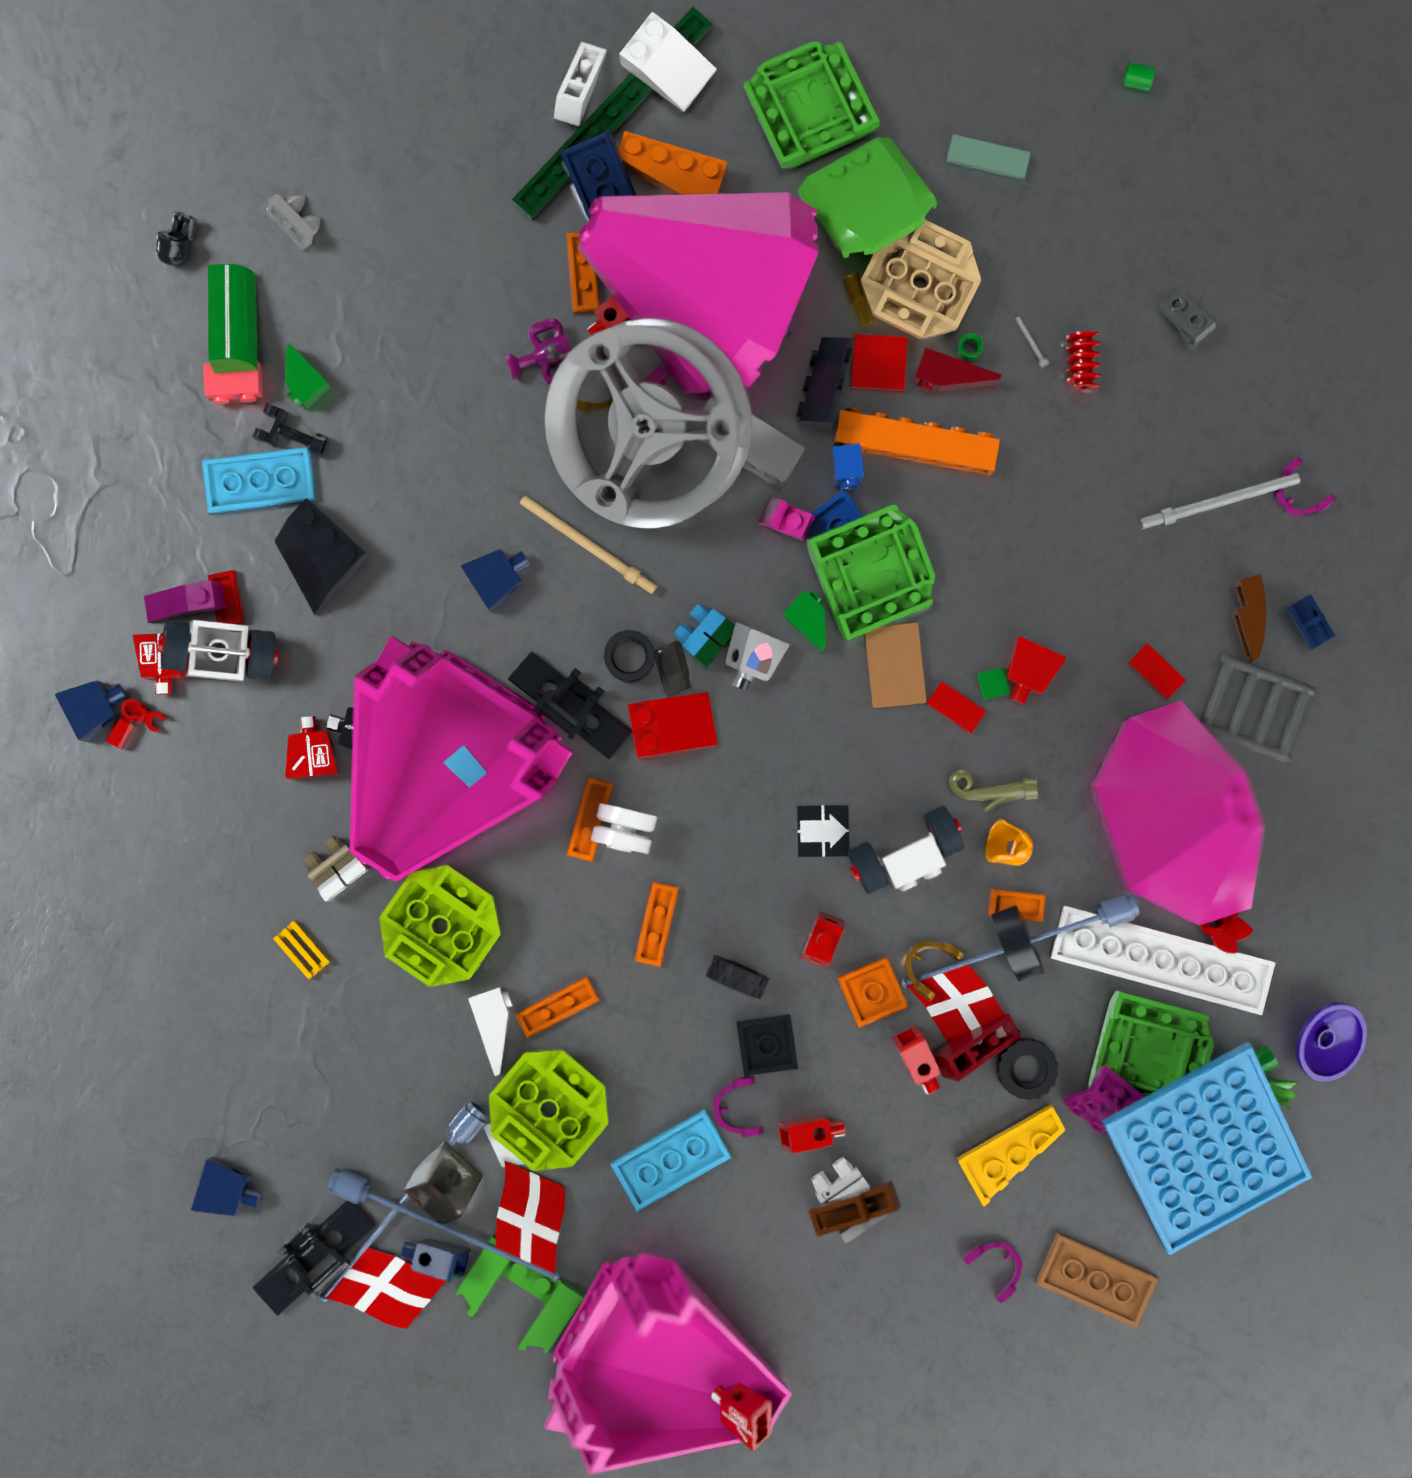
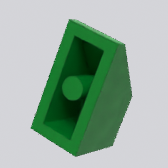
[285,344,331,409]
[782,590,826,652]

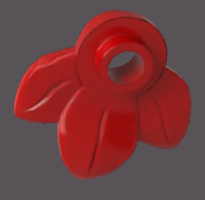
[1199,912,1253,954]

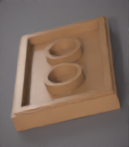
[864,622,927,709]

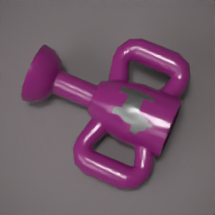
[504,318,571,385]

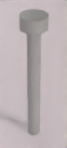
[1015,316,1050,368]

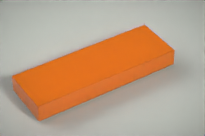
[566,232,600,314]
[566,777,614,862]
[634,882,679,967]
[515,976,600,1039]

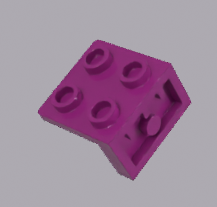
[1063,1065,1145,1134]

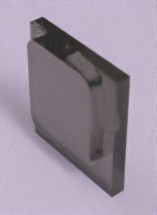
[654,640,691,698]

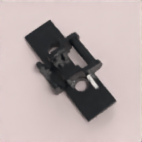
[508,651,632,760]
[252,1201,375,1316]

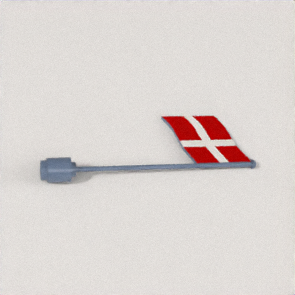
[900,894,1140,1042]
[319,1102,488,1329]
[327,1161,565,1282]

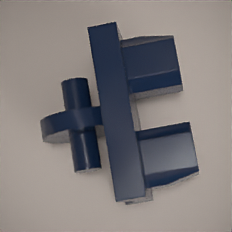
[1286,594,1335,650]

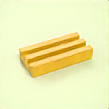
[273,921,330,980]

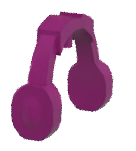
[1275,457,1336,516]
[713,1076,764,1137]
[962,1241,1023,1303]

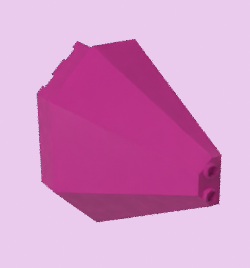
[578,193,819,394]
[350,636,572,882]
[1090,701,1263,925]
[545,1253,792,1474]

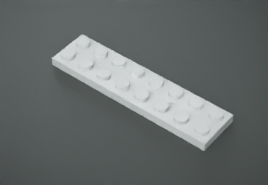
[1050,906,1275,1015]

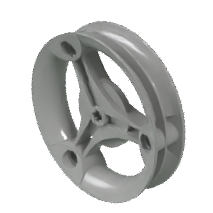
[545,318,752,528]

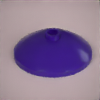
[1296,1003,1367,1082]

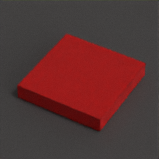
[850,334,908,392]

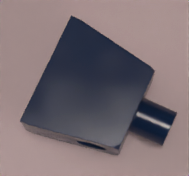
[461,549,530,612]
[55,680,127,741]
[191,1157,262,1216]
[401,1239,470,1282]

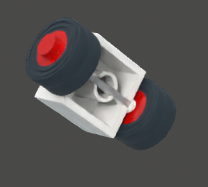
[157,620,278,682]
[848,806,965,894]

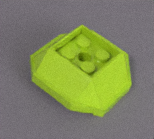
[379,865,501,987]
[489,1050,609,1171]

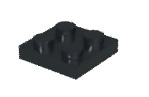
[736,1014,798,1076]

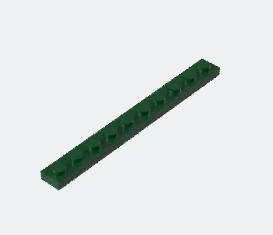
[512,7,713,220]

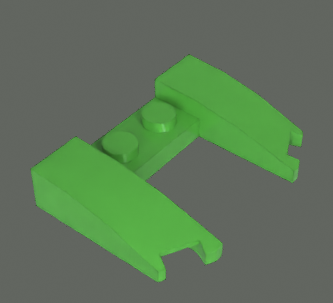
[456,1234,585,1353]

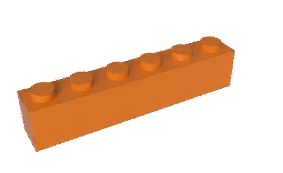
[833,408,1000,475]

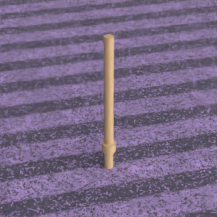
[520,495,658,594]

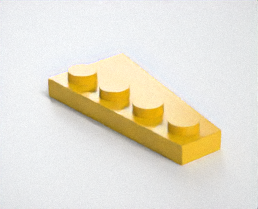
[956,1104,1065,1207]

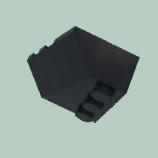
[796,337,855,433]
[274,498,370,616]

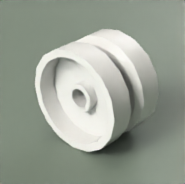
[590,803,657,854]

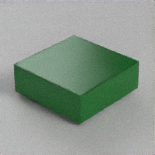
[976,667,1010,700]

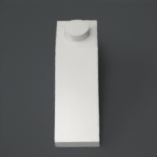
[554,42,607,126]
[468,986,513,1076]

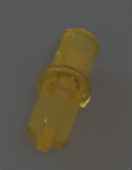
[843,273,876,327]

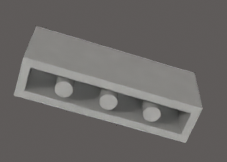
[691,394,806,490]

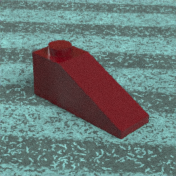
[913,347,1002,393]
[932,1014,1021,1082]

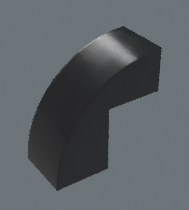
[991,905,1045,982]

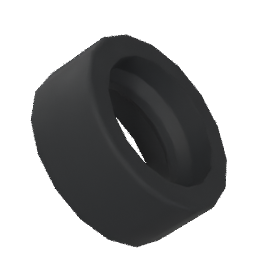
[604,630,655,682]

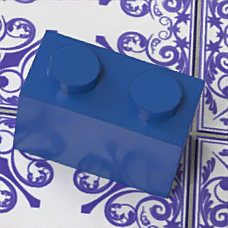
[830,443,864,491]

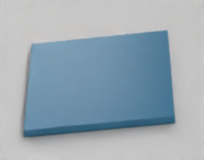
[1102,1042,1313,1255]

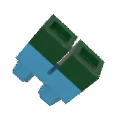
[674,603,735,669]

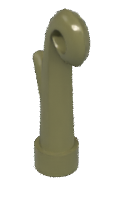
[949,769,1038,812]

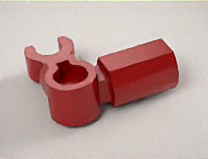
[105,699,166,749]

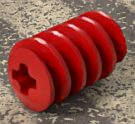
[1066,331,1101,390]

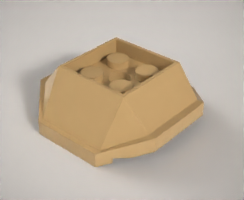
[860,220,981,340]

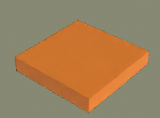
[837,956,909,1028]

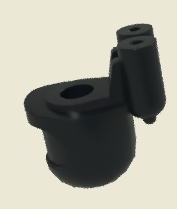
[156,211,196,265]

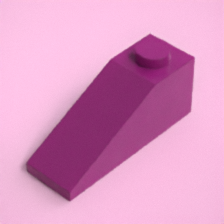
[144,580,226,623]

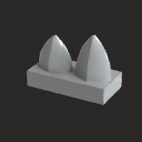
[267,193,320,250]

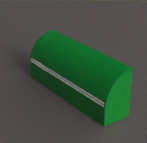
[208,264,258,373]

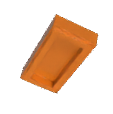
[988,889,1046,922]

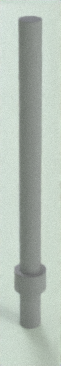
[1140,473,1300,529]

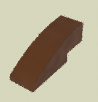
[1232,574,1267,662]
[808,1180,901,1237]

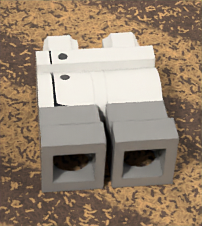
[811,1156,889,1243]

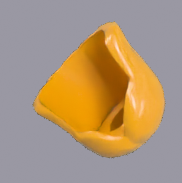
[985,820,1033,866]

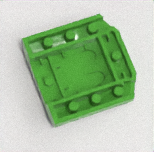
[744,42,880,168]
[798,137,937,258]
[806,504,935,641]
[1089,991,1214,1097]

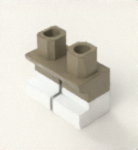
[302,836,370,901]

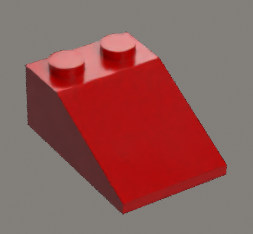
[628,692,718,759]

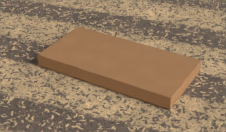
[1035,1232,1159,1329]

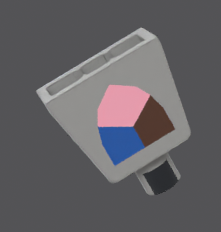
[725,622,790,691]

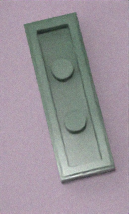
[946,134,1031,180]

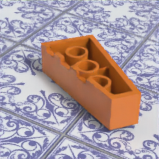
[618,131,727,195]

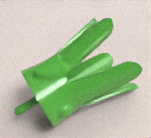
[1265,1075,1298,1109]

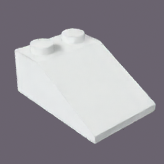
[619,12,716,112]

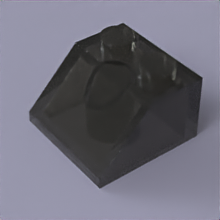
[403,1141,483,1224]

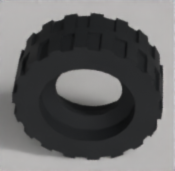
[706,955,769,999]
[996,1038,1059,1100]

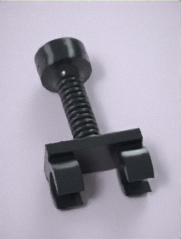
[252,403,328,457]

